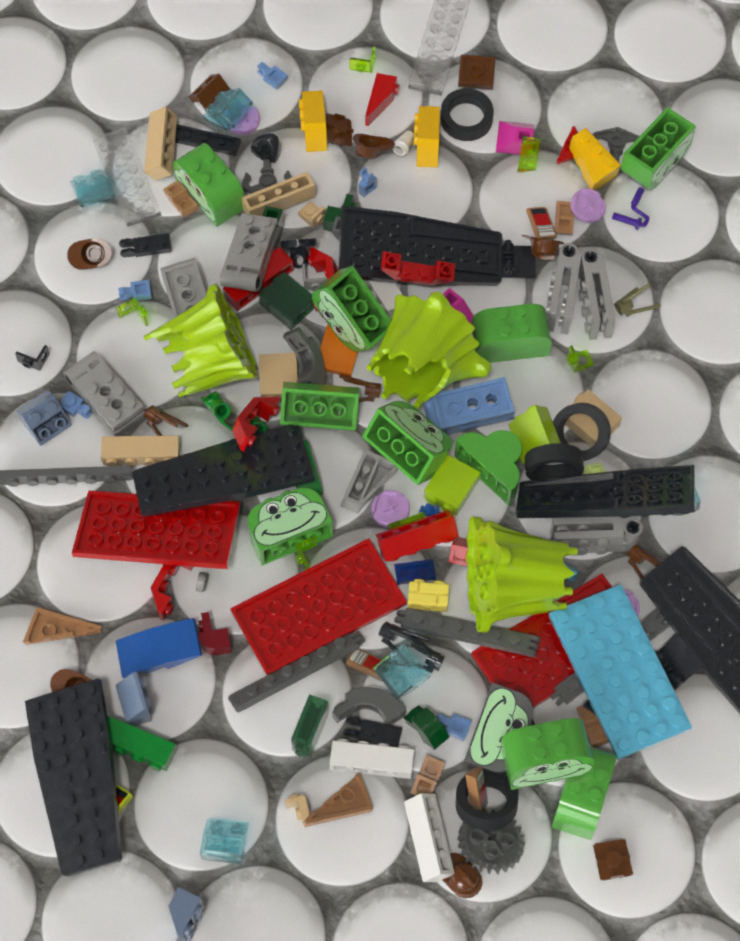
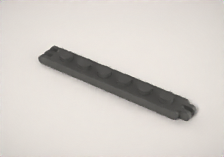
[0,466,133,487]
[394,608,540,657]
[550,610,670,706]
[228,631,365,712]

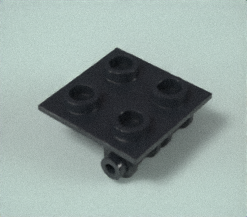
[502,240,536,278]
[655,634,705,690]

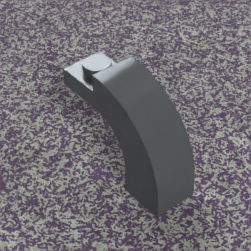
[283,327,325,385]
[332,687,406,725]

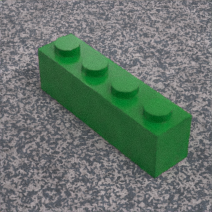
[108,716,177,771]

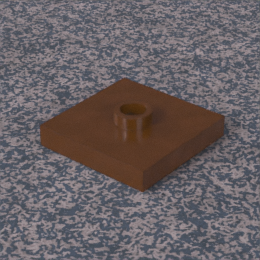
[458,55,495,89]

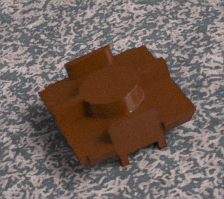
[326,113,354,147]
[593,839,633,881]

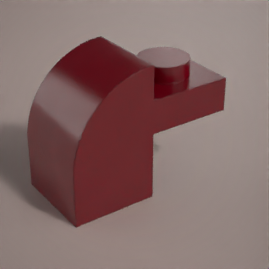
[198,612,231,655]

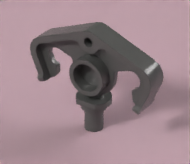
[592,127,639,163]
[242,159,292,194]

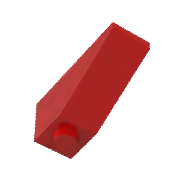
[365,73,400,126]

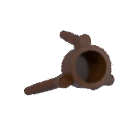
[339,374,381,402]
[144,405,188,436]
[627,544,662,579]

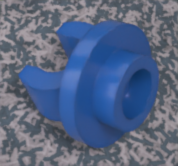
[419,503,440,517]

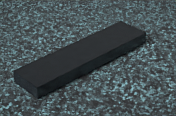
[175,124,241,156]

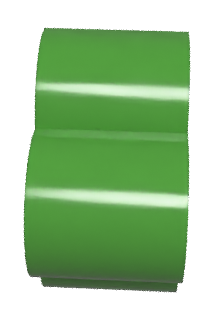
[454,430,522,506]

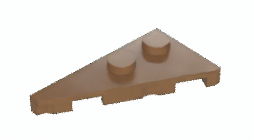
[23,607,103,645]
[303,773,373,827]

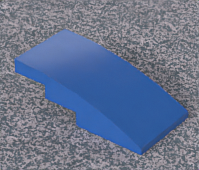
[116,618,202,678]

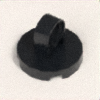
[280,238,317,268]

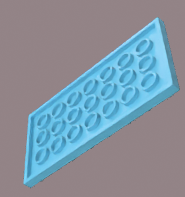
[548,584,692,760]

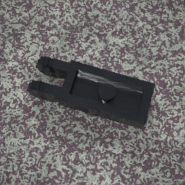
[119,233,172,258]
[343,717,402,748]

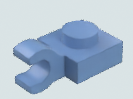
[257,62,288,90]
[359,167,377,198]
[118,280,152,301]
[59,391,92,419]
[436,713,472,741]

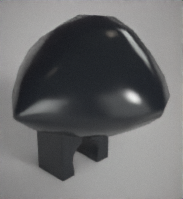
[251,133,279,163]

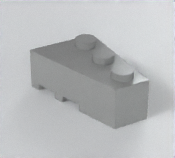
[340,449,398,514]

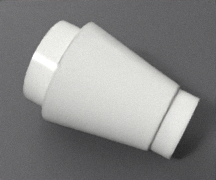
[392,131,414,156]

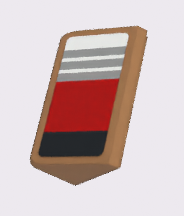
[526,207,557,240]
[346,649,391,681]
[465,767,488,812]

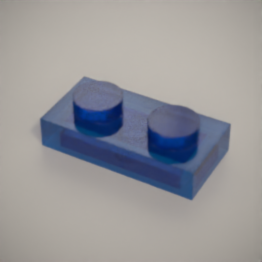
[394,559,436,585]

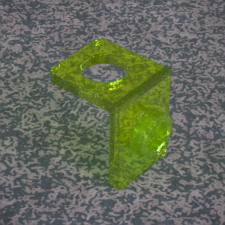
[349,47,376,73]
[116,298,148,326]
[566,345,594,373]
[295,536,318,570]

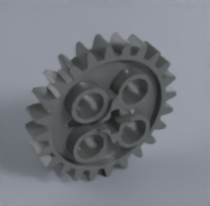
[457,809,525,874]

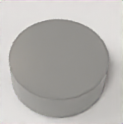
[195,572,207,593]

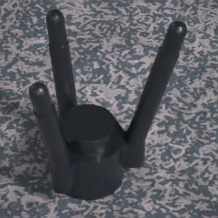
[379,621,430,663]
[393,636,445,673]

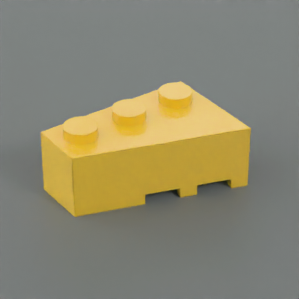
[299,90,327,152]
[414,106,440,168]
[569,128,621,191]

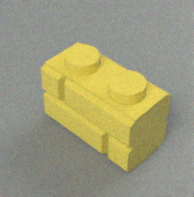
[408,579,449,612]

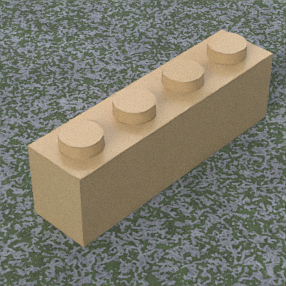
[144,106,177,181]
[242,171,316,216]
[101,436,180,467]

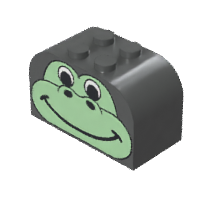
[464,683,533,774]

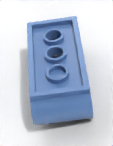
[423,377,515,435]

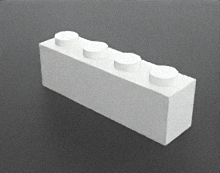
[362,279,402,319]
[330,739,414,779]
[404,793,454,882]

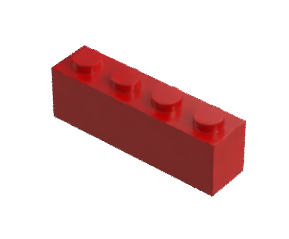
[222,247,294,312]
[375,510,459,562]

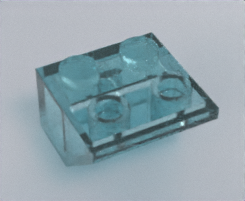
[202,88,253,130]
[70,169,115,208]
[373,643,431,700]
[200,818,249,865]

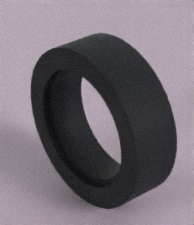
[440,88,494,141]
[553,403,611,461]
[525,443,584,480]
[455,769,518,831]

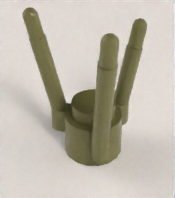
[614,283,661,317]

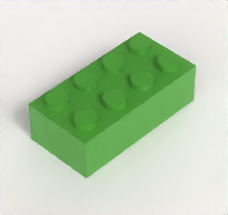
[280,381,359,431]

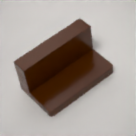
[188,74,231,112]

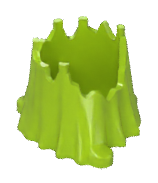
[144,283,258,397]
[366,291,492,408]
[466,516,578,633]

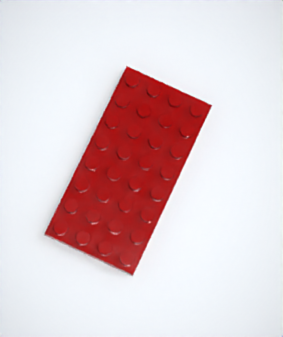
[72,490,241,569]
[230,538,407,676]
[471,573,613,709]

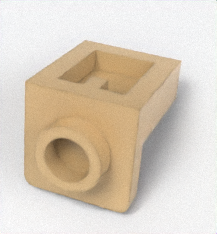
[298,201,326,228]
[285,794,310,826]

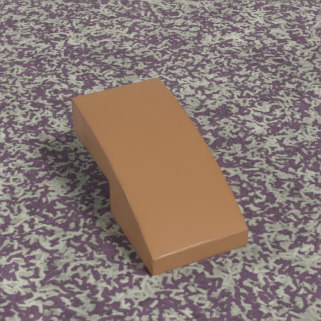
[163,180,199,218]
[555,201,574,235]
[576,706,609,748]
[411,755,446,795]

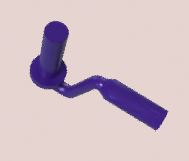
[612,187,650,230]

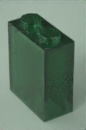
[259,272,315,330]
[291,694,329,758]

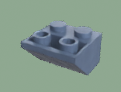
[16,390,72,446]
[115,671,153,726]
[168,887,205,941]

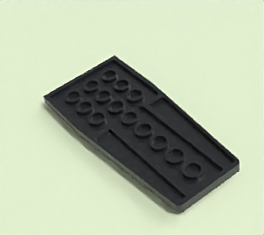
[338,205,502,286]
[132,425,315,516]
[516,465,695,518]
[640,546,740,714]
[25,678,122,877]

